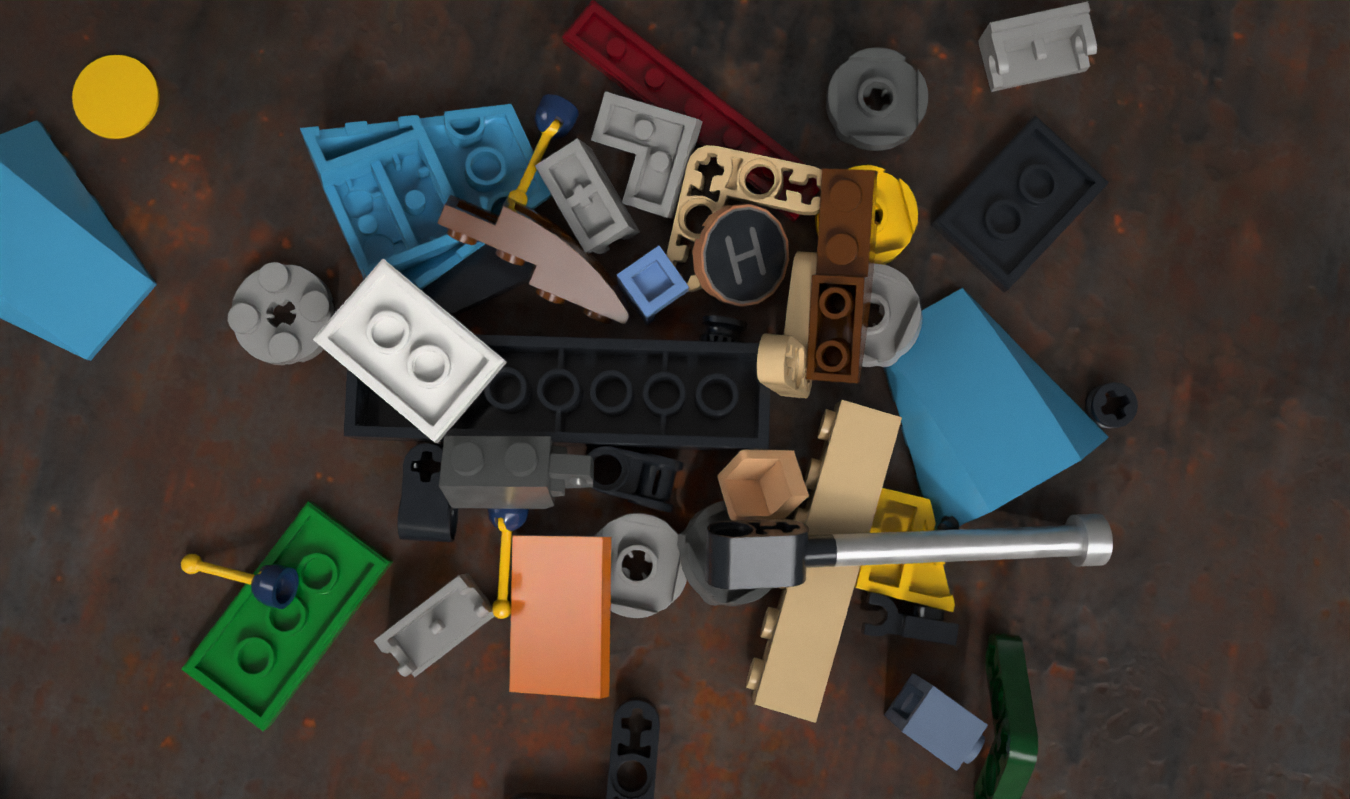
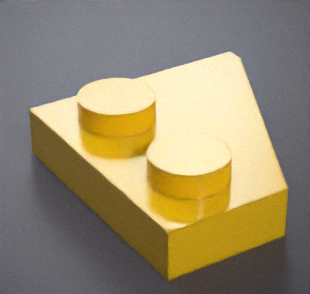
[854,488,955,612]

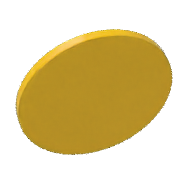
[72,55,160,139]

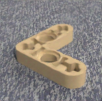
[666,145,822,292]
[757,251,817,399]

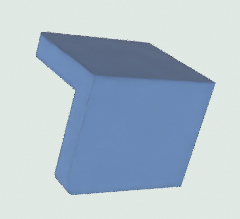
[617,246,689,325]

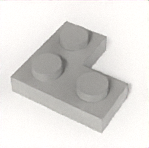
[591,91,703,219]

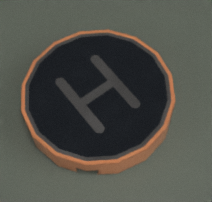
[692,204,789,307]

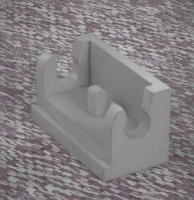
[978,1,1097,92]
[535,138,640,254]
[374,573,494,678]

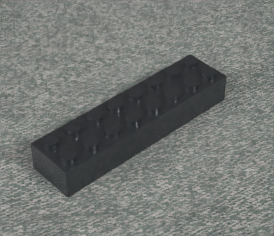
[344,334,770,451]

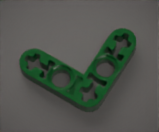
[973,633,1038,799]

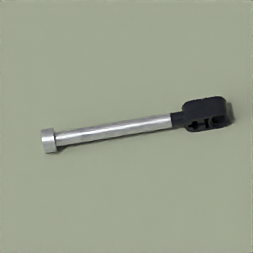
[705,514,1113,590]

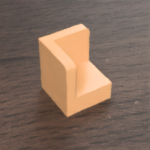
[717,449,809,521]

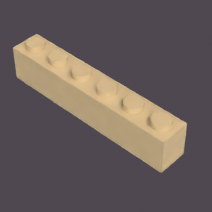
[746,400,902,723]

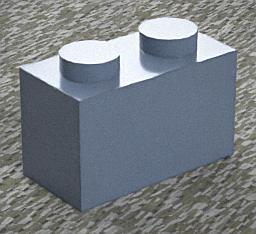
[884,673,988,771]

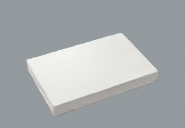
[313,259,507,443]

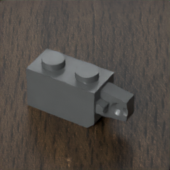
[439,436,594,509]

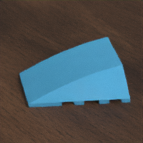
[300,104,552,290]
[0,120,157,361]
[883,288,1109,530]

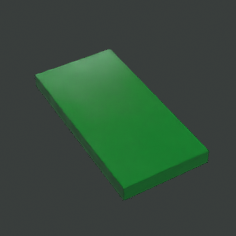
[181,501,393,731]

